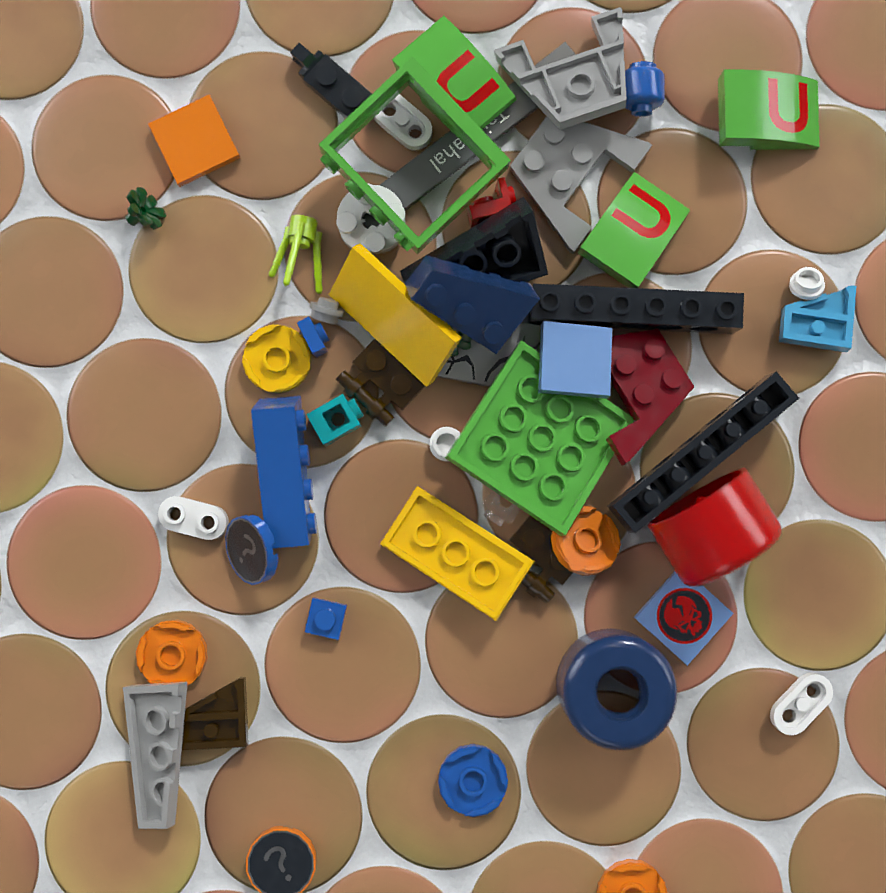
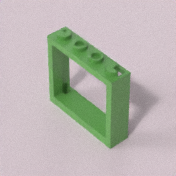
[319,57,511,255]

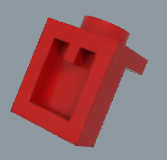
[467,177,516,228]

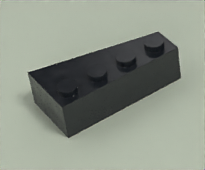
[400,197,549,284]

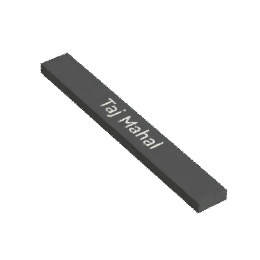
[362,42,576,229]

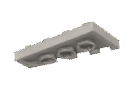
[123,682,187,829]

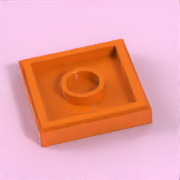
[148,94,241,187]

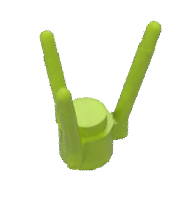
[269,215,323,294]

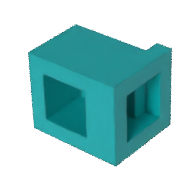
[306,394,364,447]

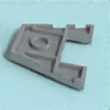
[494,7,626,130]
[509,116,652,254]

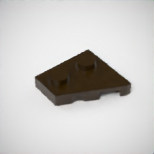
[182,677,249,750]

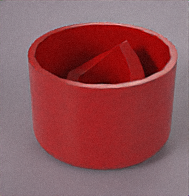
[647,467,782,587]

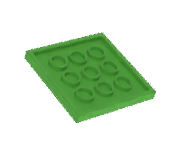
[445,340,634,536]

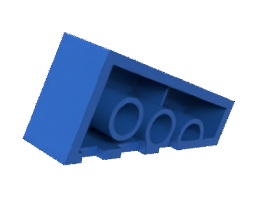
[251,395,317,548]

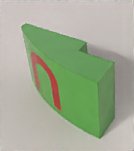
[392,16,516,144]
[718,69,820,150]
[578,172,690,288]

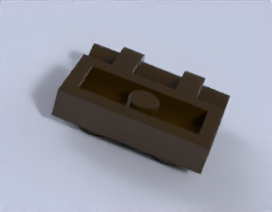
[336,339,425,427]
[509,515,573,604]

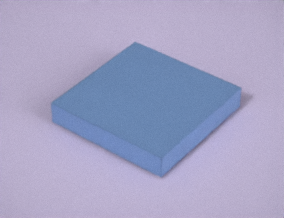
[538,321,612,399]

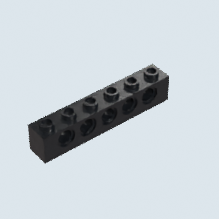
[529,283,744,334]
[607,371,800,534]

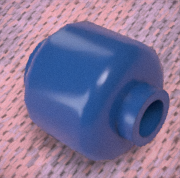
[625,61,665,117]

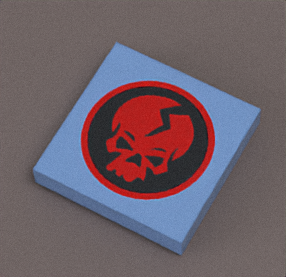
[634,571,734,666]

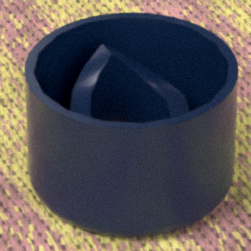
[556,629,677,751]

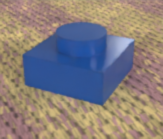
[297,316,329,358]
[305,597,347,640]

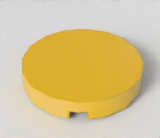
[242,324,312,393]

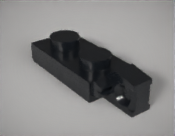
[290,43,372,119]

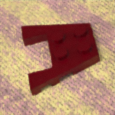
[606,329,694,466]

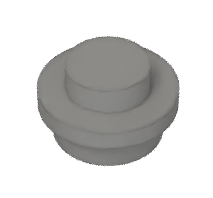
[309,297,344,324]

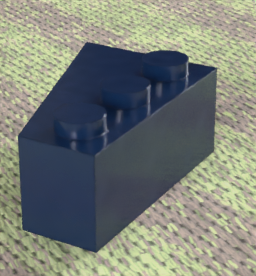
[405,256,540,354]

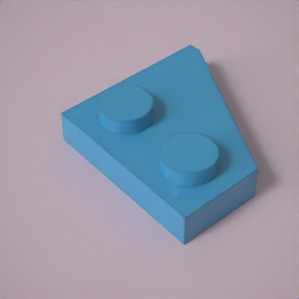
[779,285,857,353]

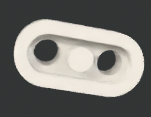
[374,94,432,150]
[158,496,229,540]
[770,673,833,735]

